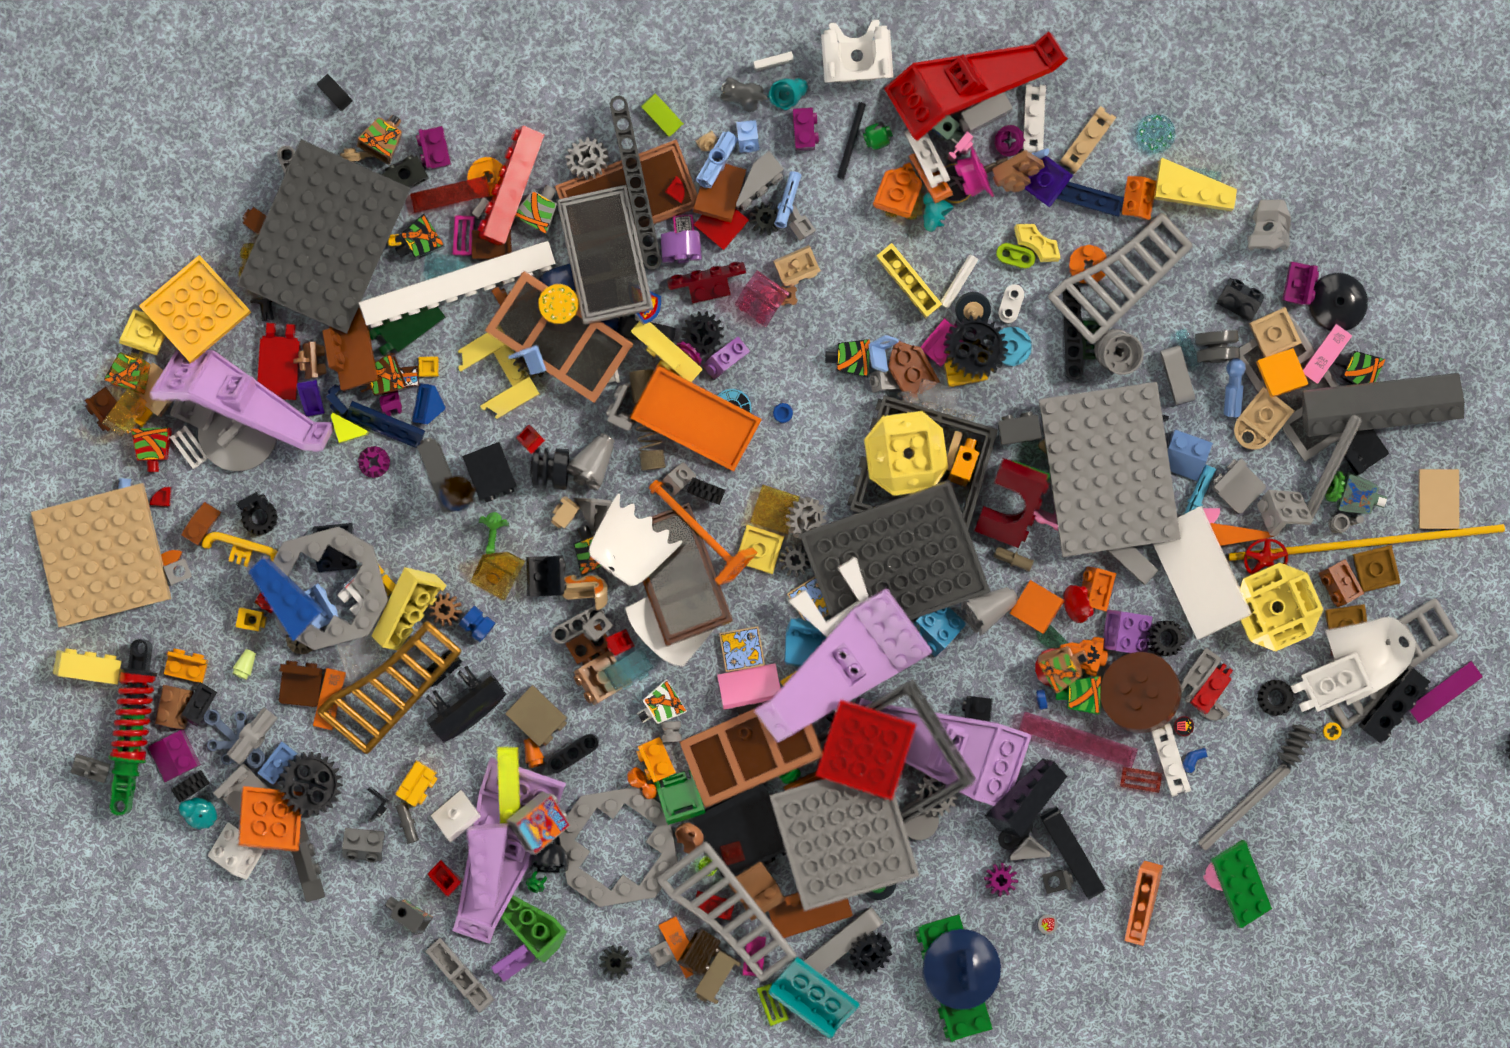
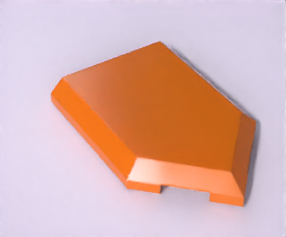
[873,162,922,218]

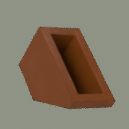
[181,502,222,546]

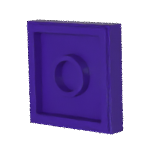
[1025,156,1073,207]

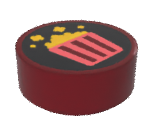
[1174,716,1194,736]

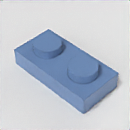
[258,741,298,785]

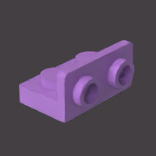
[491,944,536,981]

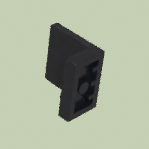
[1335,429,1389,475]
[313,523,357,572]

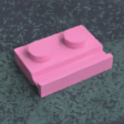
[948,132,974,164]

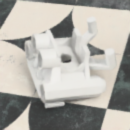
[821,20,893,83]

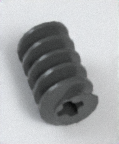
[1277,724,1316,768]

